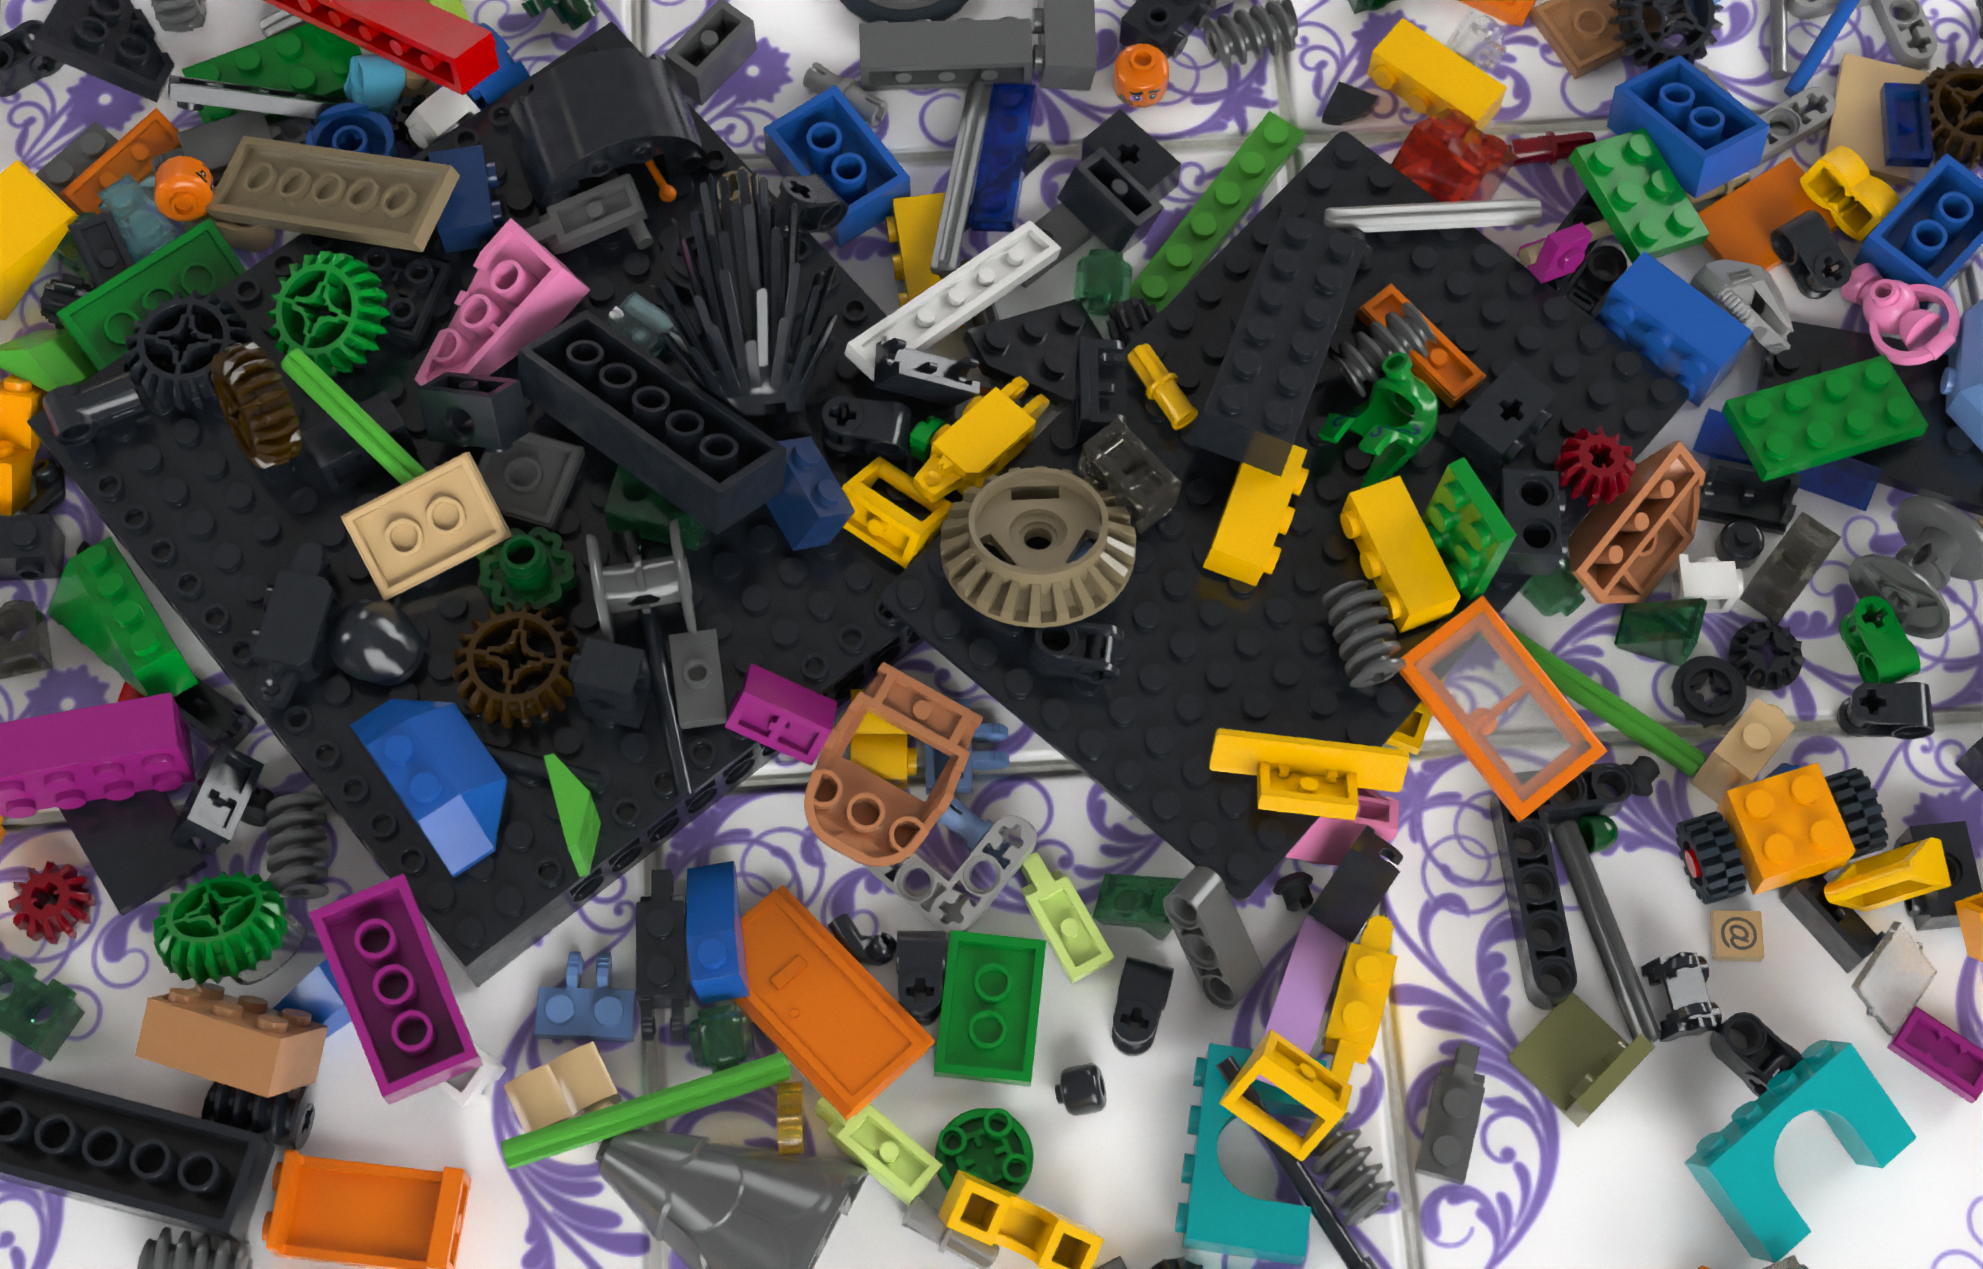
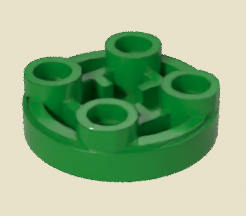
[935,1108,1034,1195]

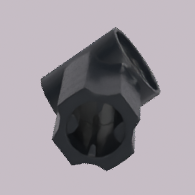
[42,371,145,447]

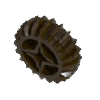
[1910,59,1983,171]
[210,342,302,469]
[452,601,582,729]

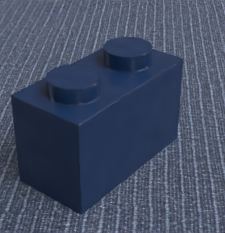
[428,145,505,253]
[766,436,855,551]

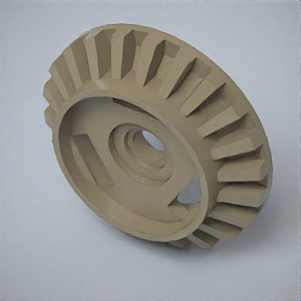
[940,466,1136,628]

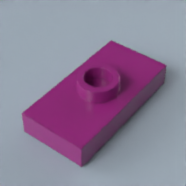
[1886,1006,1983,1104]

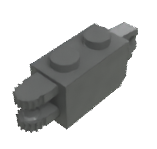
[151,111,307,187]

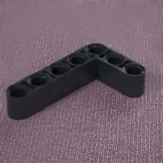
[1490,763,1634,1010]

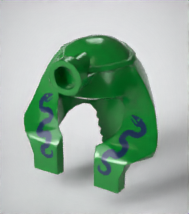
[1318,352,1439,489]

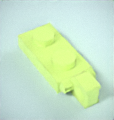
[1020,851,1115,984]
[814,1096,943,1207]

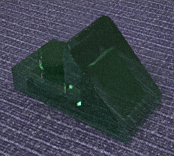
[1092,873,1182,941]

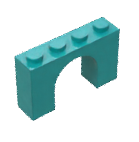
[1684,1039,1917,1263]
[1175,1043,1327,1266]

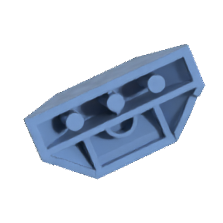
[1940,299,1983,452]

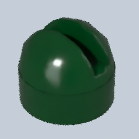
[1578,814,1618,854]

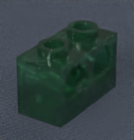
[603,464,706,551]
[0,955,85,1062]

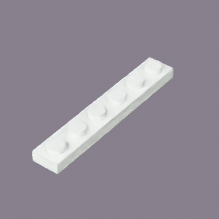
[844,220,1061,382]

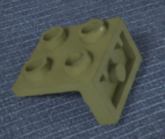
[1507,992,1655,1128]

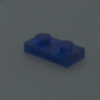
[1880,83,1934,168]

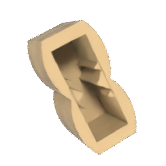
[504,1041,622,1133]

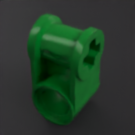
[1839,596,1921,683]

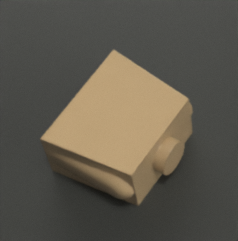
[1690,697,1796,805]

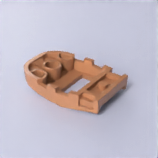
[804,662,983,867]

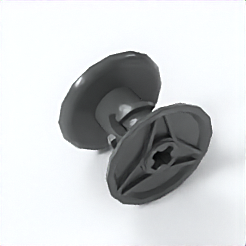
[1848,495,1983,640]
[586,519,698,643]

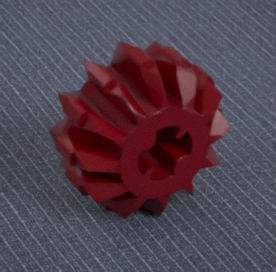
[1554,425,1637,507]
[8,860,96,945]

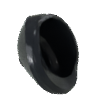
[328,598,425,686]

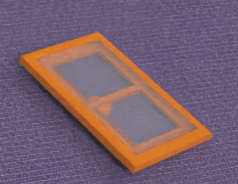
[1399,595,1608,822]

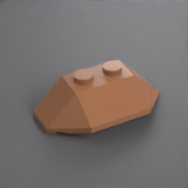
[1568,441,1706,604]

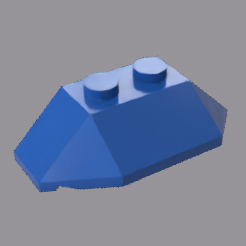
[350,699,508,878]

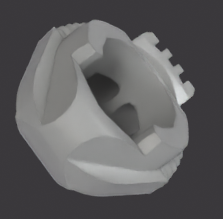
[1690,259,1794,355]

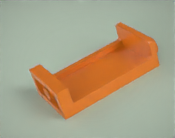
[261,1149,472,1269]

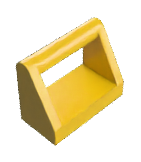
[842,456,953,569]
[1824,837,1952,912]
[1219,1029,1353,1162]

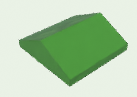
[0,329,97,392]
[544,753,601,877]

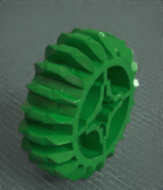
[266,251,391,376]
[153,870,288,985]

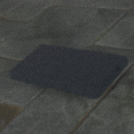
[59,789,208,916]

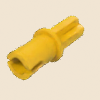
[1127,343,1198,430]

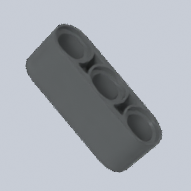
[1163,866,1263,1010]

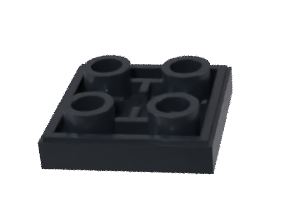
[331,243,453,348]

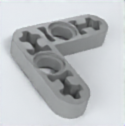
[1787,0,1938,70]
[1693,64,1836,166]
[864,816,1037,934]

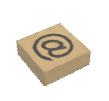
[1709,910,1765,962]

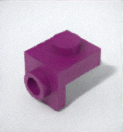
[1517,222,1593,284]

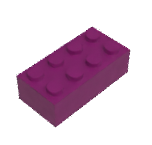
[0,693,196,818]
[309,873,483,1105]

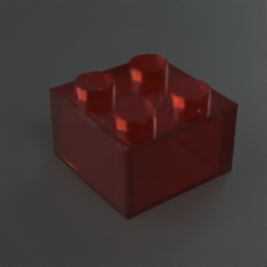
[1391,108,1517,202]

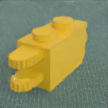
[913,376,1050,504]
[1321,914,1398,1083]

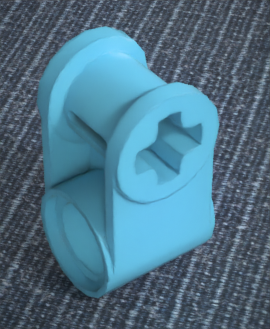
[344,54,405,122]

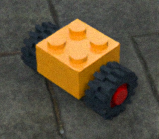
[1676,762,1888,905]

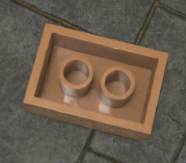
[135,982,328,1098]

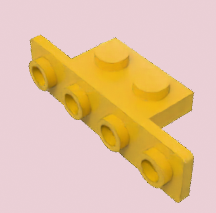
[1209,728,1409,820]

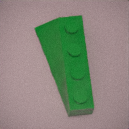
[47,536,199,697]

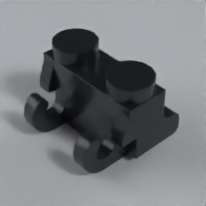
[1640,952,1722,1042]

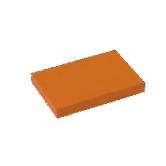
[1698,157,1840,272]

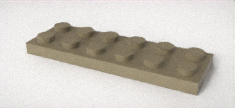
[205,136,460,252]

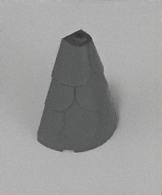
[595,1129,869,1269]

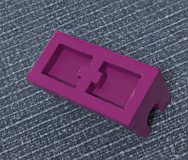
[725,663,838,766]

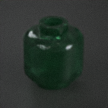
[1073,249,1133,317]
[1519,555,1586,617]
[687,1004,756,1074]

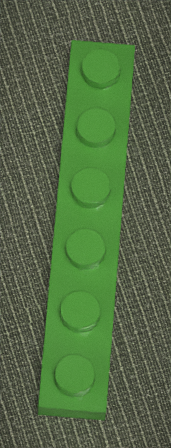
[1123,111,1305,313]

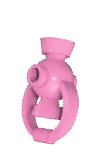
[1841,263,1960,366]

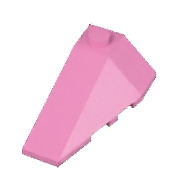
[414,218,590,386]

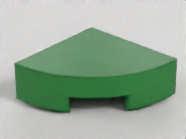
[910,415,948,463]

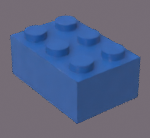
[1607,55,1770,198]
[763,85,911,248]
[1853,153,1983,310]
[1597,251,1753,408]

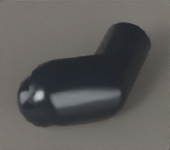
[19,458,66,515]
[828,913,897,966]

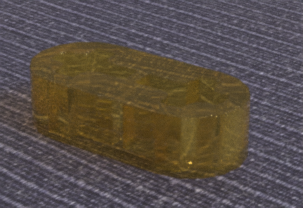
[777,1082,805,1155]

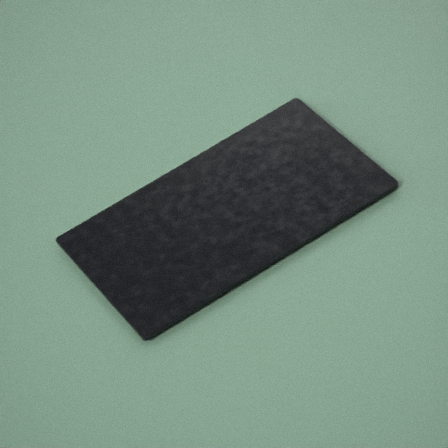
[881,131,1689,902]

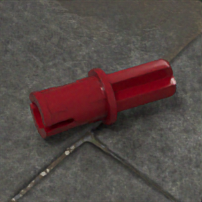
[1507,131,1596,167]

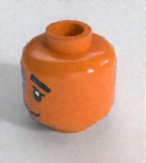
[1113,43,1170,108]
[154,156,214,222]

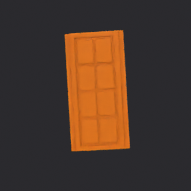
[732,885,935,1121]

